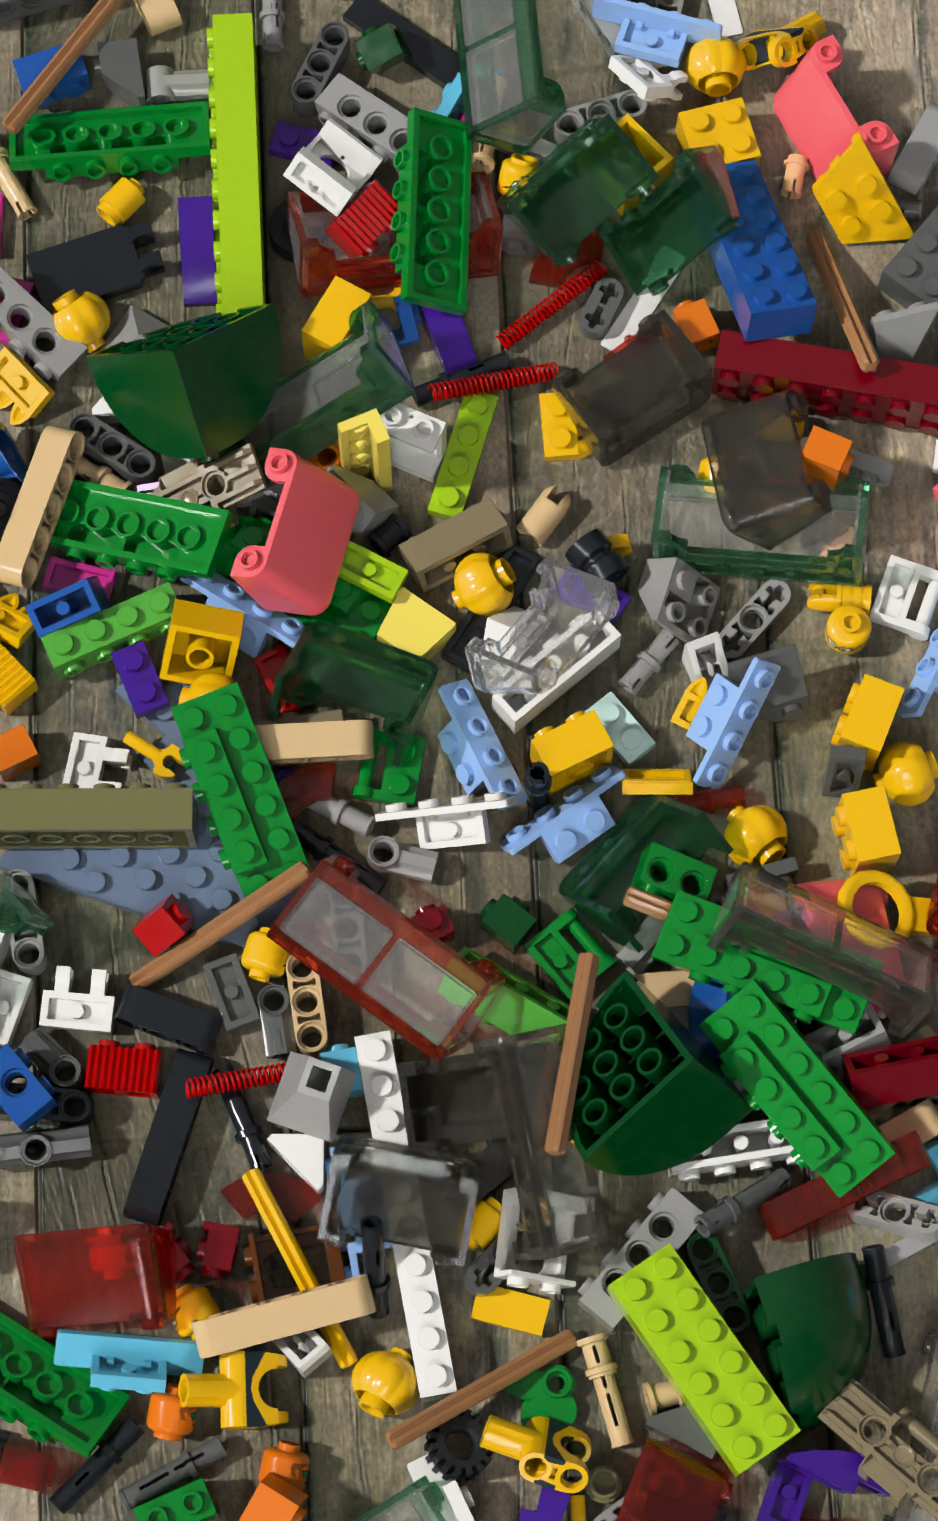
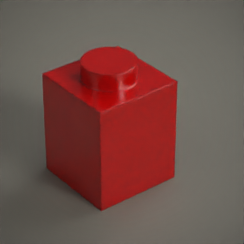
[131,893,195,957]

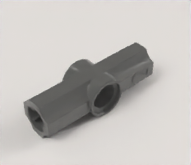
[0,1124,92,1168]

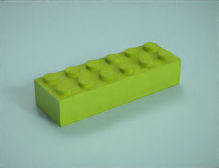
[606,1243,801,1478]

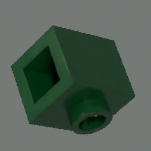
[355,23,412,75]
[480,893,537,955]

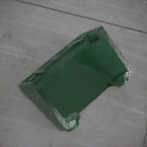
[496,114,660,267]
[595,145,741,296]

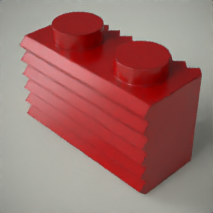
[324,179,398,259]
[84,1039,164,1099]

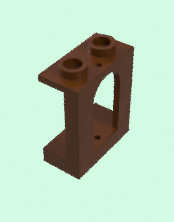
[243,1218,346,1303]

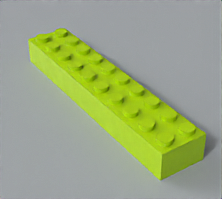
[206,13,266,316]

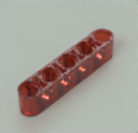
[757,1130,933,1241]

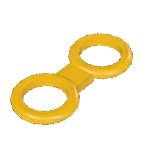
[836,870,938,953]

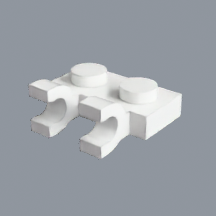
[608,54,688,101]
[62,732,134,788]
[39,965,116,1034]

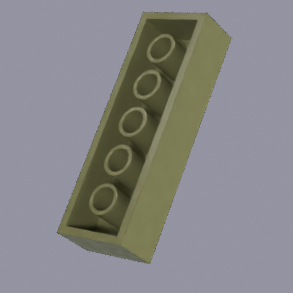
[0,783,198,849]

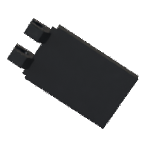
[26,221,166,313]

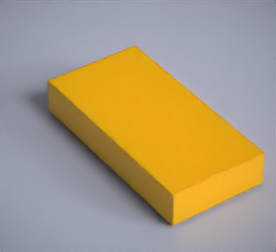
[621,769,693,795]
[470,1282,551,1337]

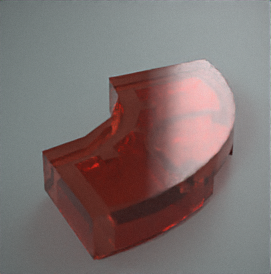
[529,228,607,288]
[278,763,337,824]
[220,1173,323,1223]

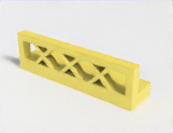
[337,408,393,492]

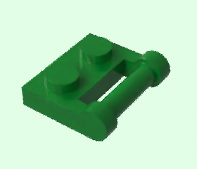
[351,728,426,808]
[524,907,618,1002]

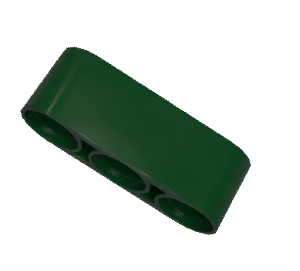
[684,1233,751,1337]

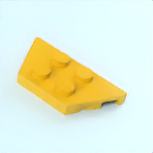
[812,132,914,244]

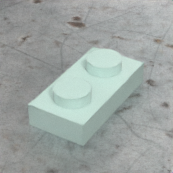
[585,691,656,768]

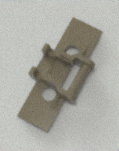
[150,443,268,528]
[817,1378,938,1521]

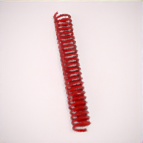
[496,260,608,350]
[427,362,561,403]
[185,1056,320,1100]

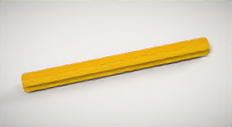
[242,1168,358,1369]

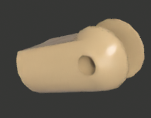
[516,486,571,547]

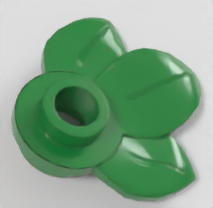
[506,1365,577,1426]

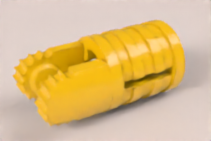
[807,580,872,616]

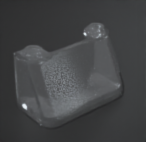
[464,557,619,694]

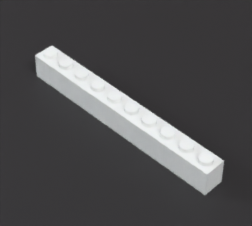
[354,1030,457,1403]

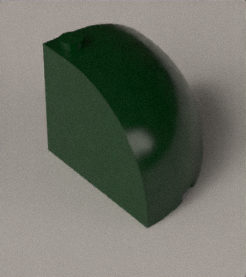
[86,304,282,462]
[570,970,753,1176]
[743,1252,872,1439]

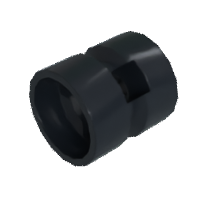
[565,528,630,595]

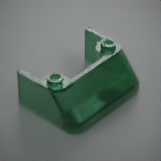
[267,621,438,767]
[559,794,734,953]

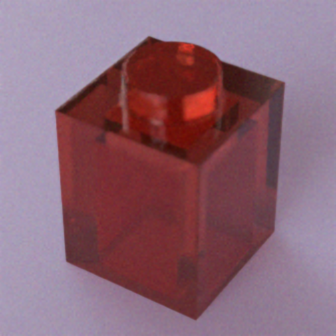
[0,1444,57,1494]

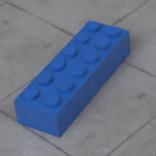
[687,160,817,342]

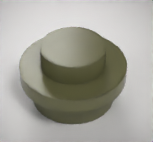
[585,1465,622,1504]

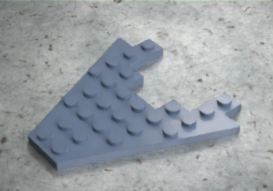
[0,681,298,950]

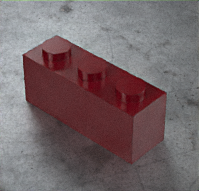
[841,1035,938,1109]

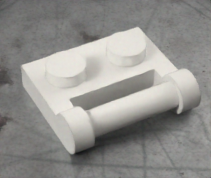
[869,555,938,641]

